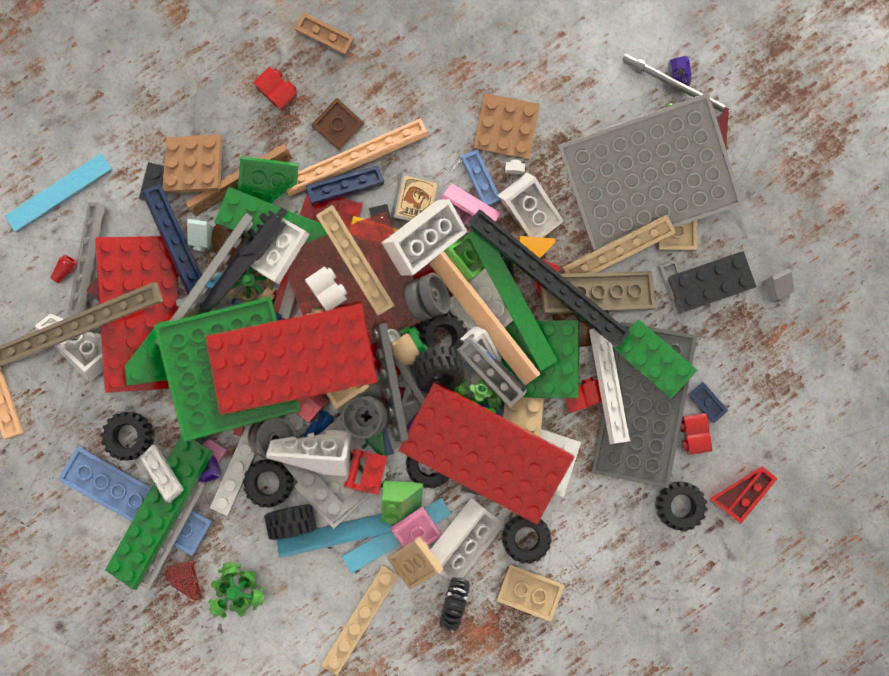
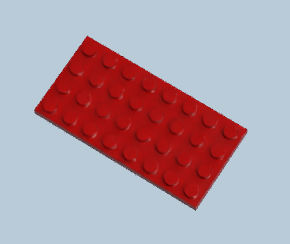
[95,236,179,393]
[206,304,378,415]
[398,382,575,524]

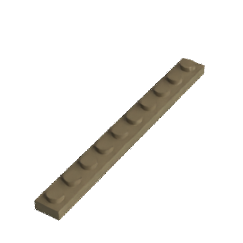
[0,282,163,367]

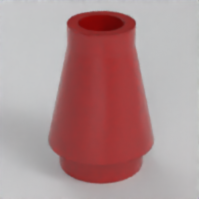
[50,254,77,283]

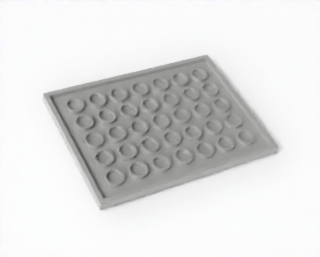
[558,93,743,251]

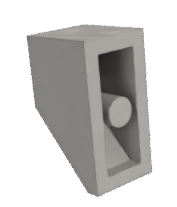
[763,268,795,302]

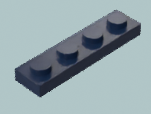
[306,165,384,206]

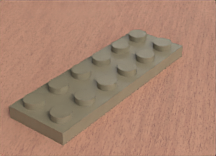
[540,271,656,314]

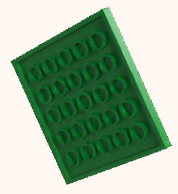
[154,296,301,442]

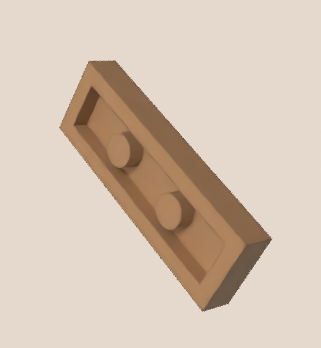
[295,12,354,56]

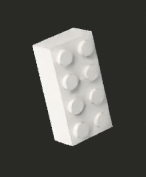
[382,199,467,275]

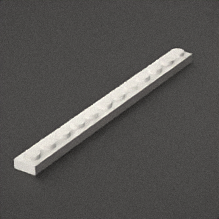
[210,297,322,516]

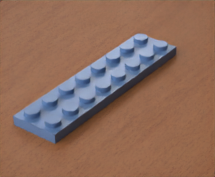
[58,446,213,556]

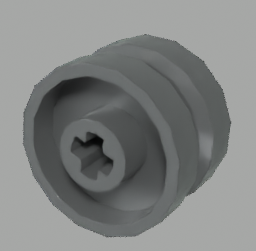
[404,273,450,322]
[247,417,297,460]

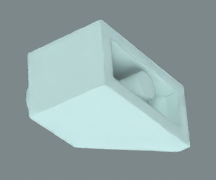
[187,219,214,252]

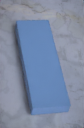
[460,149,501,206]

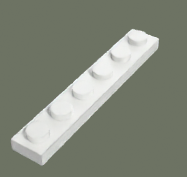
[589,329,630,444]

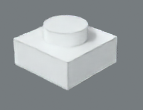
[505,160,525,175]

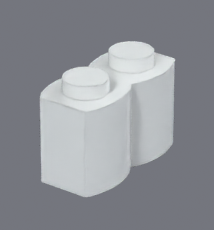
[305,266,348,311]

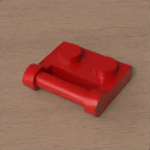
[343,449,387,496]

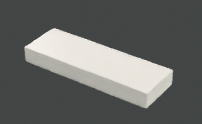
[140,444,184,502]

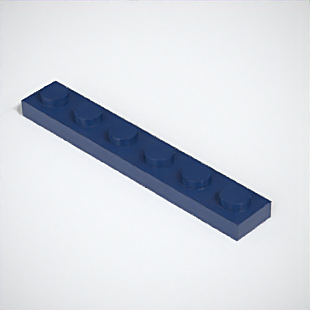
[141,184,208,294]

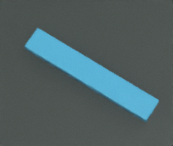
[5,153,112,233]
[342,498,452,574]
[277,514,393,558]

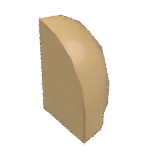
[391,333,419,365]

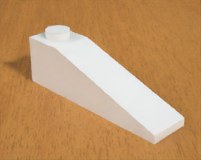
[35,314,103,382]
[266,430,352,476]

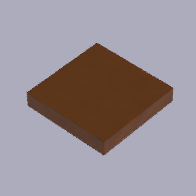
[311,98,365,151]

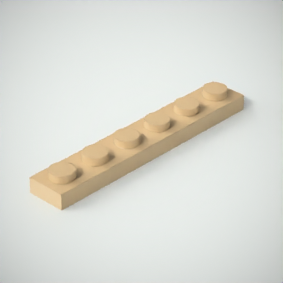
[316,205,395,315]
[563,215,676,274]
[321,565,399,676]

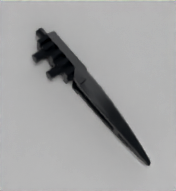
[197,207,288,315]

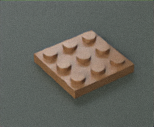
[473,93,540,160]
[163,134,223,194]

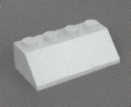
[430,498,505,580]

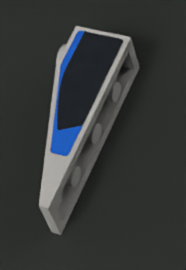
[457,337,527,408]

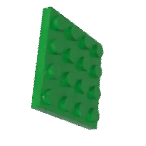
[502,320,579,398]

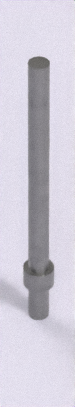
[622,54,726,112]

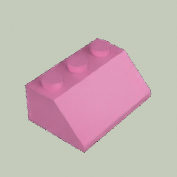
[441,184,501,239]

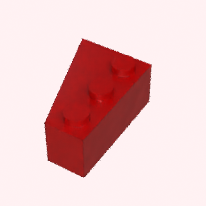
[709,466,778,525]

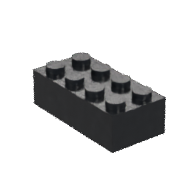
[667,251,757,314]

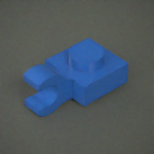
[303,409,334,437]

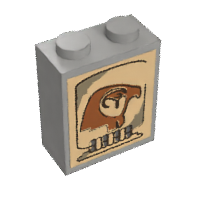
[390,171,440,223]

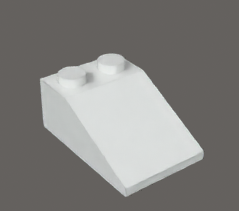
[497,173,564,238]

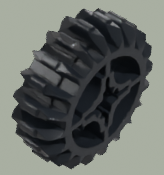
[439,577,470,631]

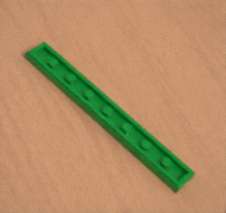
[467,231,558,371]

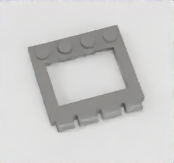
[284,419,391,524]

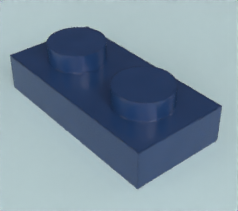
[687,382,729,423]

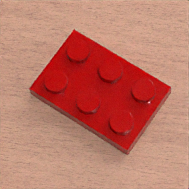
[300,194,363,231]

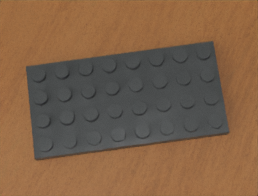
[592,322,698,488]

